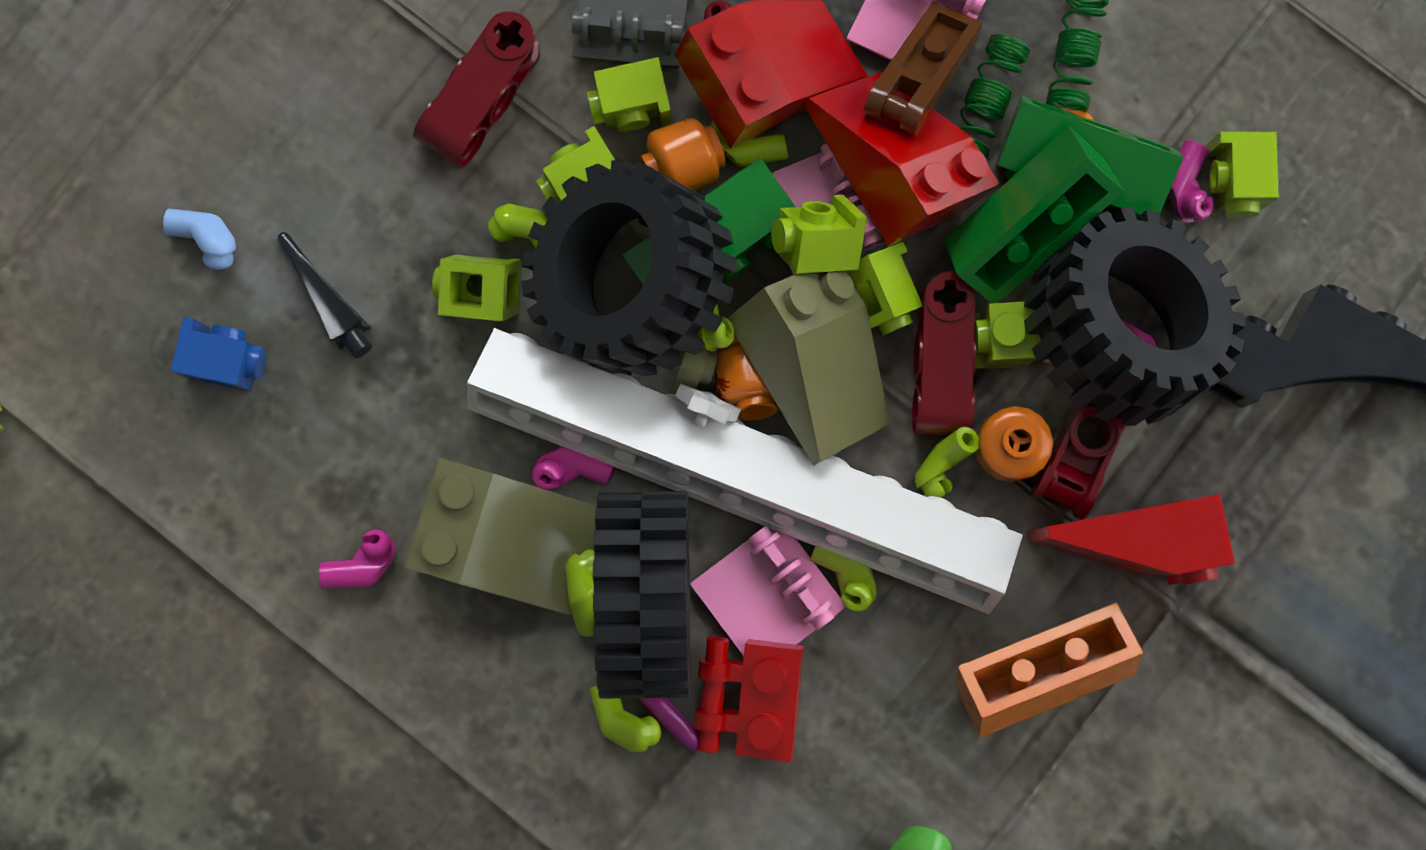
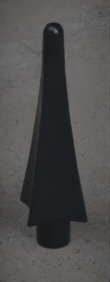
[278,232,372,358]

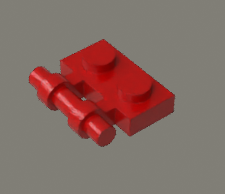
[694,636,804,762]

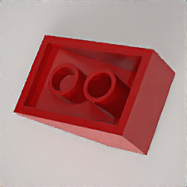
[674,0,868,149]
[803,72,1000,247]
[1026,494,1235,585]

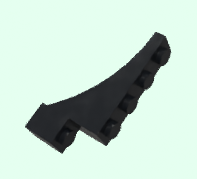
[1208,284,1426,408]

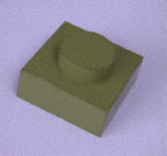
[670,348,718,394]

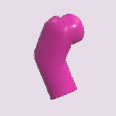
[1167,140,1213,223]
[532,446,616,491]
[319,529,396,589]

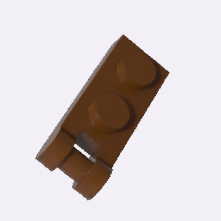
[864,2,983,136]

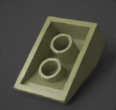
[727,271,890,466]
[404,458,597,616]

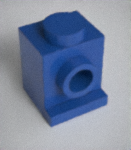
[170,317,267,392]

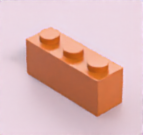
[956,602,1143,738]

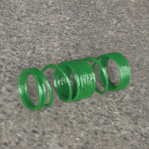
[1045,0,1109,112]
[959,33,1030,159]

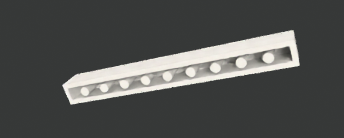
[466,328,1023,614]

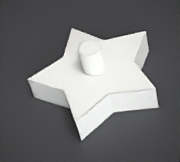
[675,384,741,427]

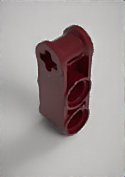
[413,11,540,169]
[912,271,976,436]
[1030,401,1126,520]

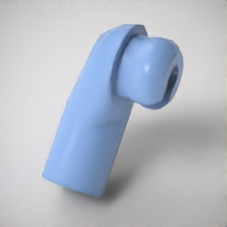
[163,208,236,270]

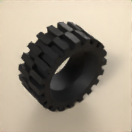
[521,160,736,376]
[1024,208,1245,426]
[593,491,690,699]

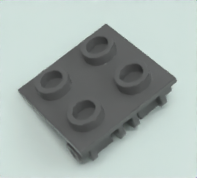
[572,0,687,68]

